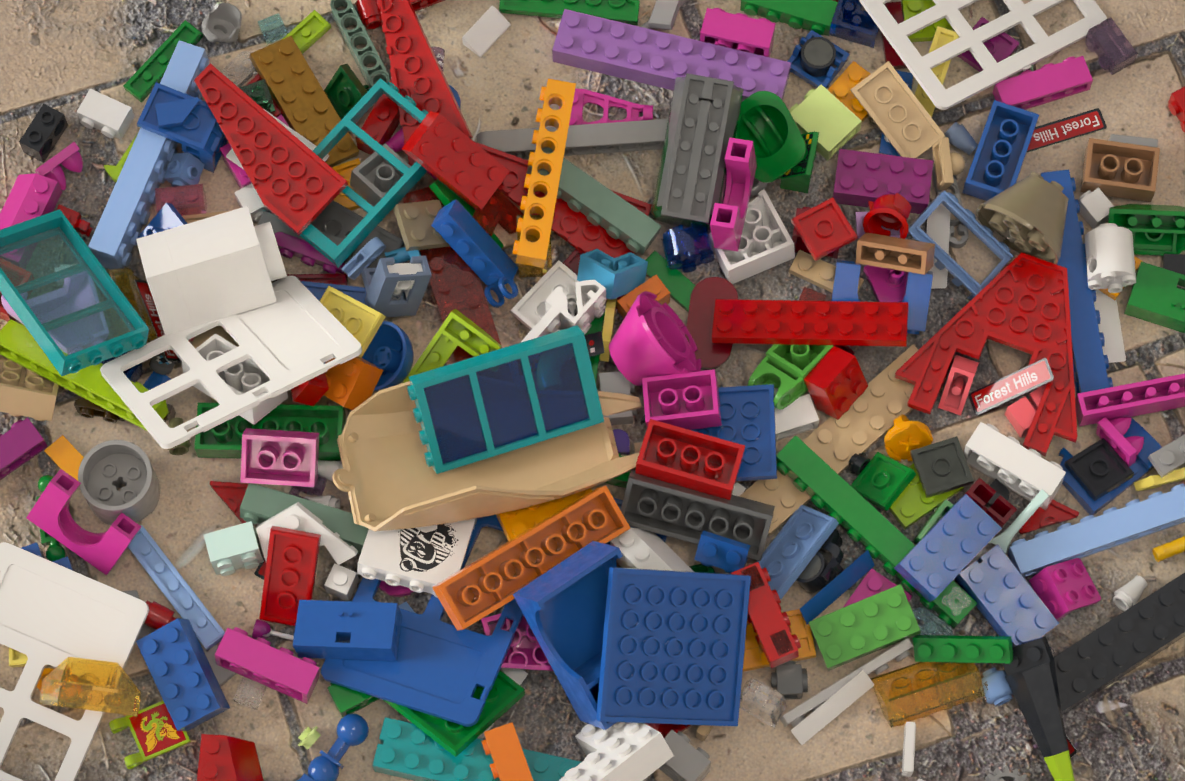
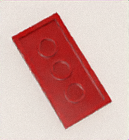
[259,526,321,626]

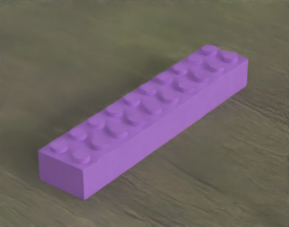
[552,9,791,101]

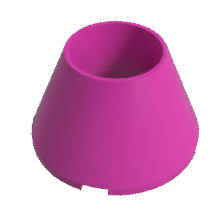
[609,291,701,386]

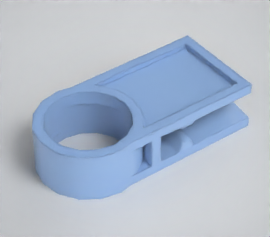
[341,237,386,280]

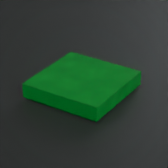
[850,452,916,511]

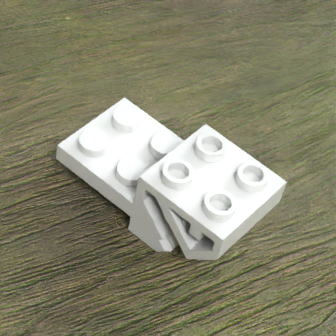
[521,280,607,363]

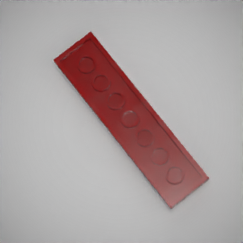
[712,299,909,347]

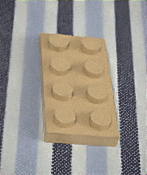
[851,61,945,158]

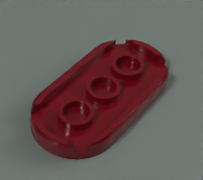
[685,277,738,370]

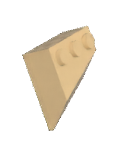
[0,357,59,421]

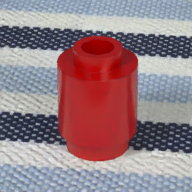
[355,0,383,30]
[144,600,177,630]

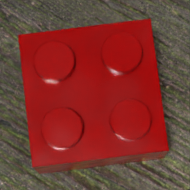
[803,346,868,420]

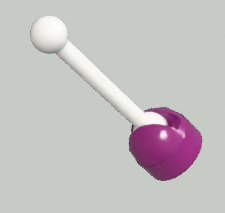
[252,619,294,640]

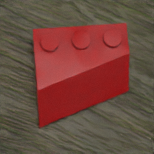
[197,734,264,781]

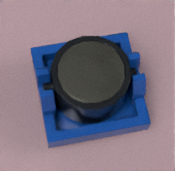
[787,30,850,89]

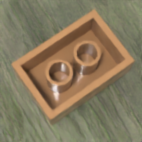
[1080,138,1160,202]

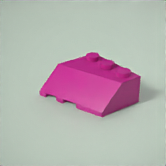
[481,614,553,671]

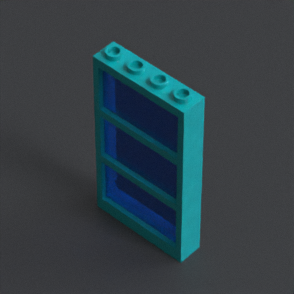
[407,325,604,474]

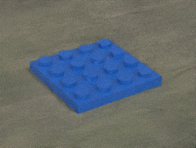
[691,384,777,481]

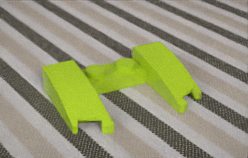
[403,309,502,383]

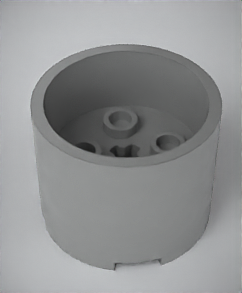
[78,440,160,525]

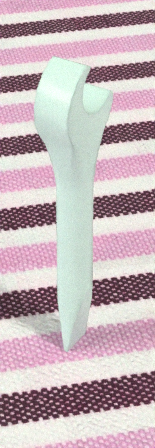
[989,489,1049,554]

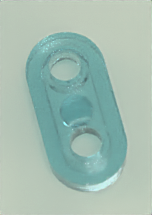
[913,608,953,636]

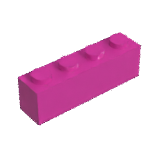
[992,56,1093,110]

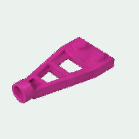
[559,89,653,125]

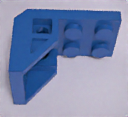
[137,82,228,173]

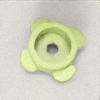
[298,726,321,750]

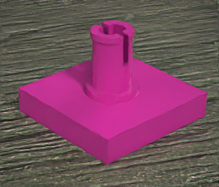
[863,265,908,302]

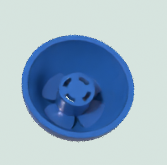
[362,321,414,392]

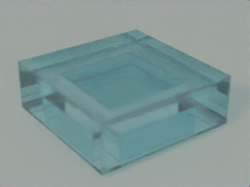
[258,13,288,44]

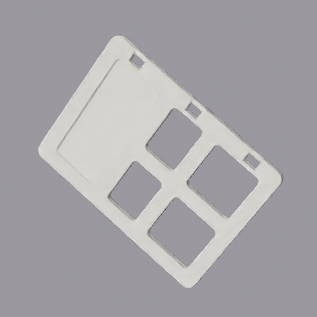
[100,276,362,449]
[0,542,149,781]

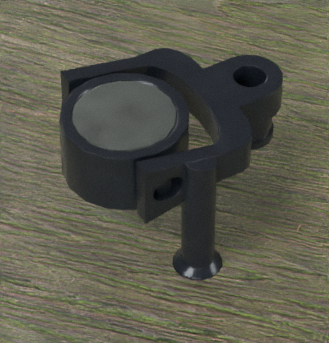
[796,528,856,592]

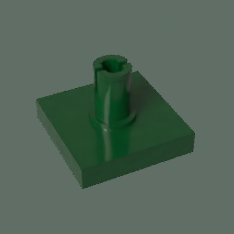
[324,64,370,120]

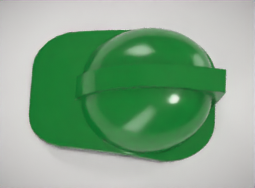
[735,91,806,183]

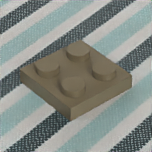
[393,200,450,251]

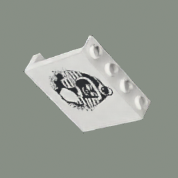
[357,518,477,598]

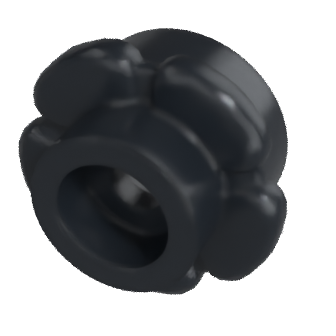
[849,452,870,475]

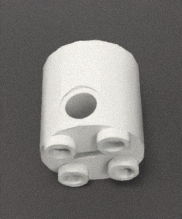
[1085,223,1136,293]

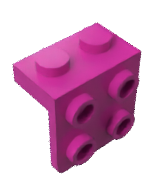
[1029,558,1101,621]

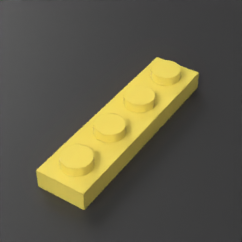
[915,26,959,117]

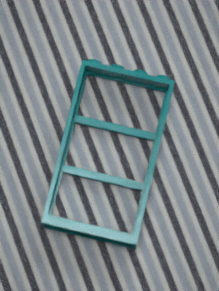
[269,78,429,268]

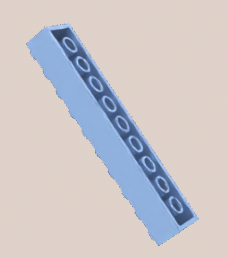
[88,40,209,273]

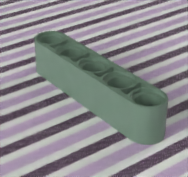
[330,0,390,89]

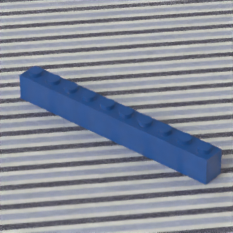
[1040,170,1113,394]

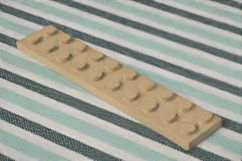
[739,345,946,536]

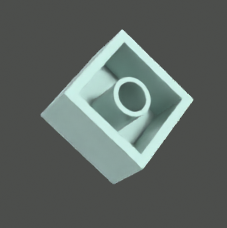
[203,521,264,576]

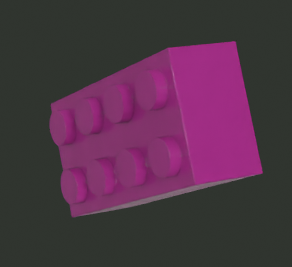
[833,149,934,214]

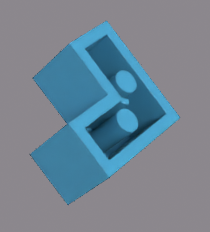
[577,249,648,300]

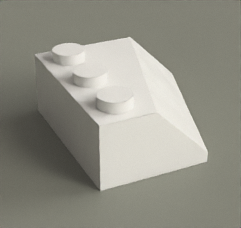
[709,189,795,284]

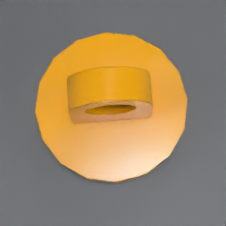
[884,414,933,462]

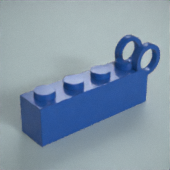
[431,199,519,308]

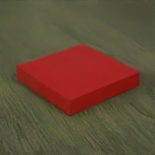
[791,197,858,261]

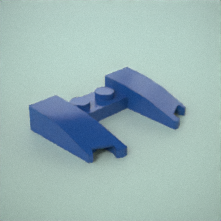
[1059,418,1162,515]

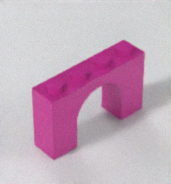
[710,138,757,252]
[26,469,141,576]

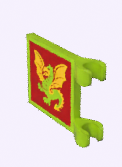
[109,701,191,769]

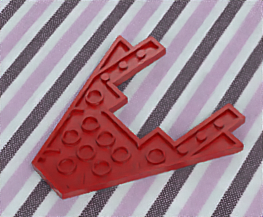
[895,252,1078,457]

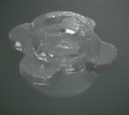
[942,586,972,616]

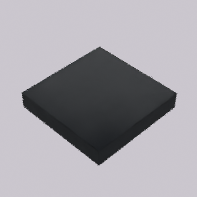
[1064,438,1134,501]

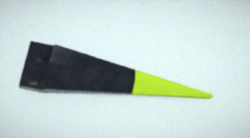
[1002,636,1075,781]

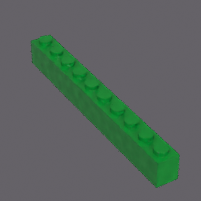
[776,435,977,629]

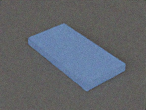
[749,505,839,599]

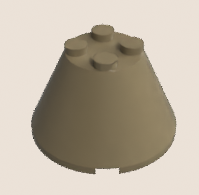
[976,172,1069,264]

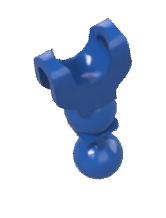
[297,714,369,781]

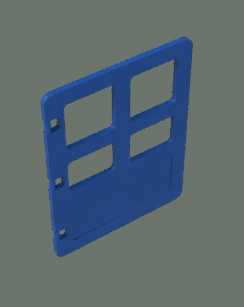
[321,515,523,727]

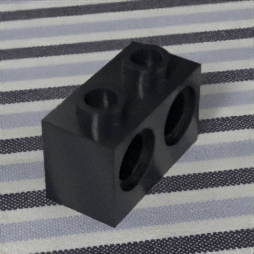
[19,104,68,163]

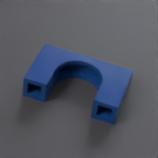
[831,259,933,334]

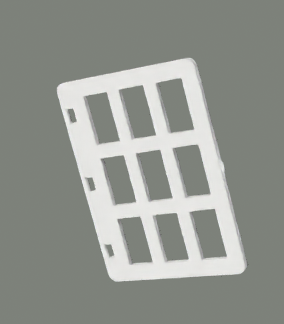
[859,0,1107,110]

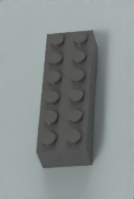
[621,469,775,561]

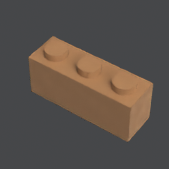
[856,232,935,275]

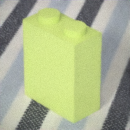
[789,85,862,161]

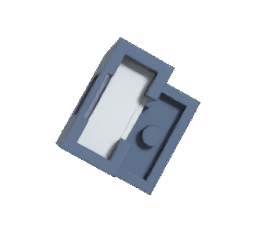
[361,256,432,317]

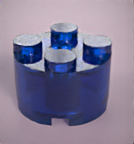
[661,223,715,273]

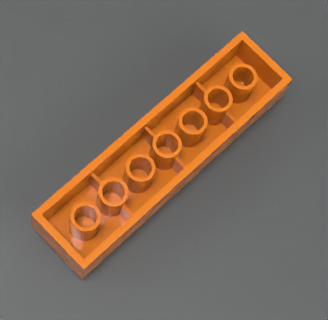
[432,485,630,631]

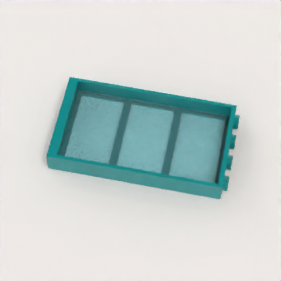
[0,209,149,376]

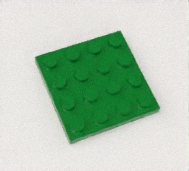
[384,670,525,757]

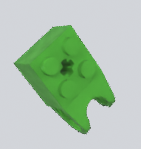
[747,344,834,410]

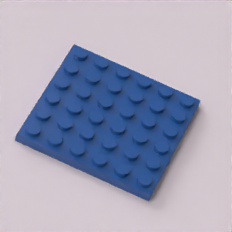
[596,567,751,726]

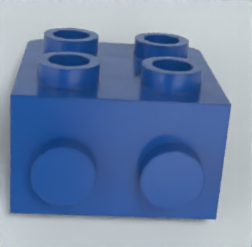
[694,530,751,574]

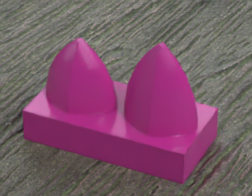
[35,142,83,190]
[1096,417,1144,467]

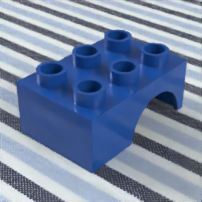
[513,541,623,730]

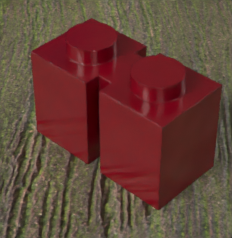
[965,478,1017,537]

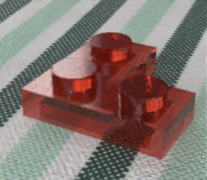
[473,189,524,236]

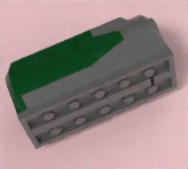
[651,73,744,230]

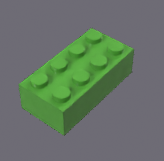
[809,584,921,671]

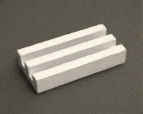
[902,722,916,777]

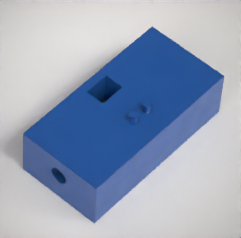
[293,600,402,661]

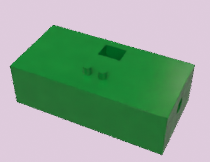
[1124,262,1185,333]

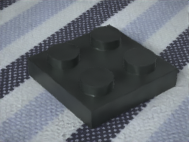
[910,436,974,498]

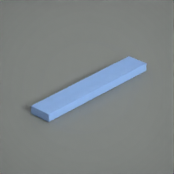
[128,525,225,651]

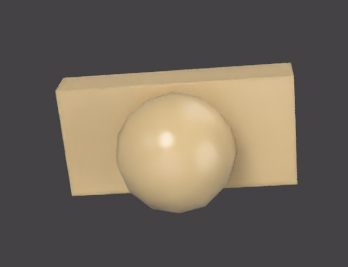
[932,137,966,190]

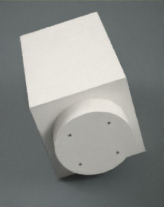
[136,206,287,336]

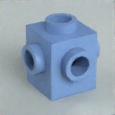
[164,153,205,191]

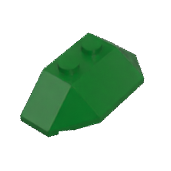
[1108,204,1185,256]

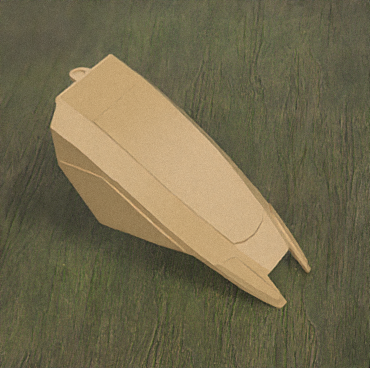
[332,374,642,531]

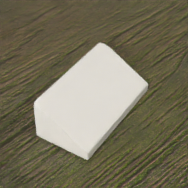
[462,6,511,58]

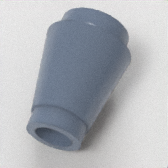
[944,122,978,155]

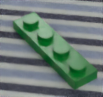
[913,635,1013,664]

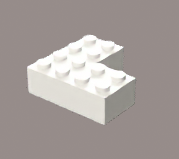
[559,722,674,781]

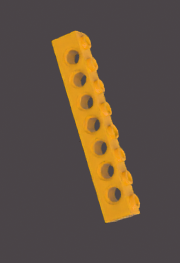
[512,79,576,268]

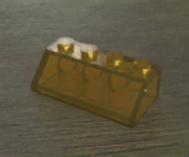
[870,662,985,728]

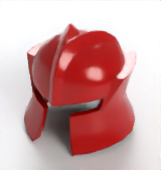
[863,193,912,239]

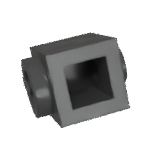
[771,661,808,700]

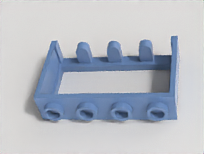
[907,190,1014,301]

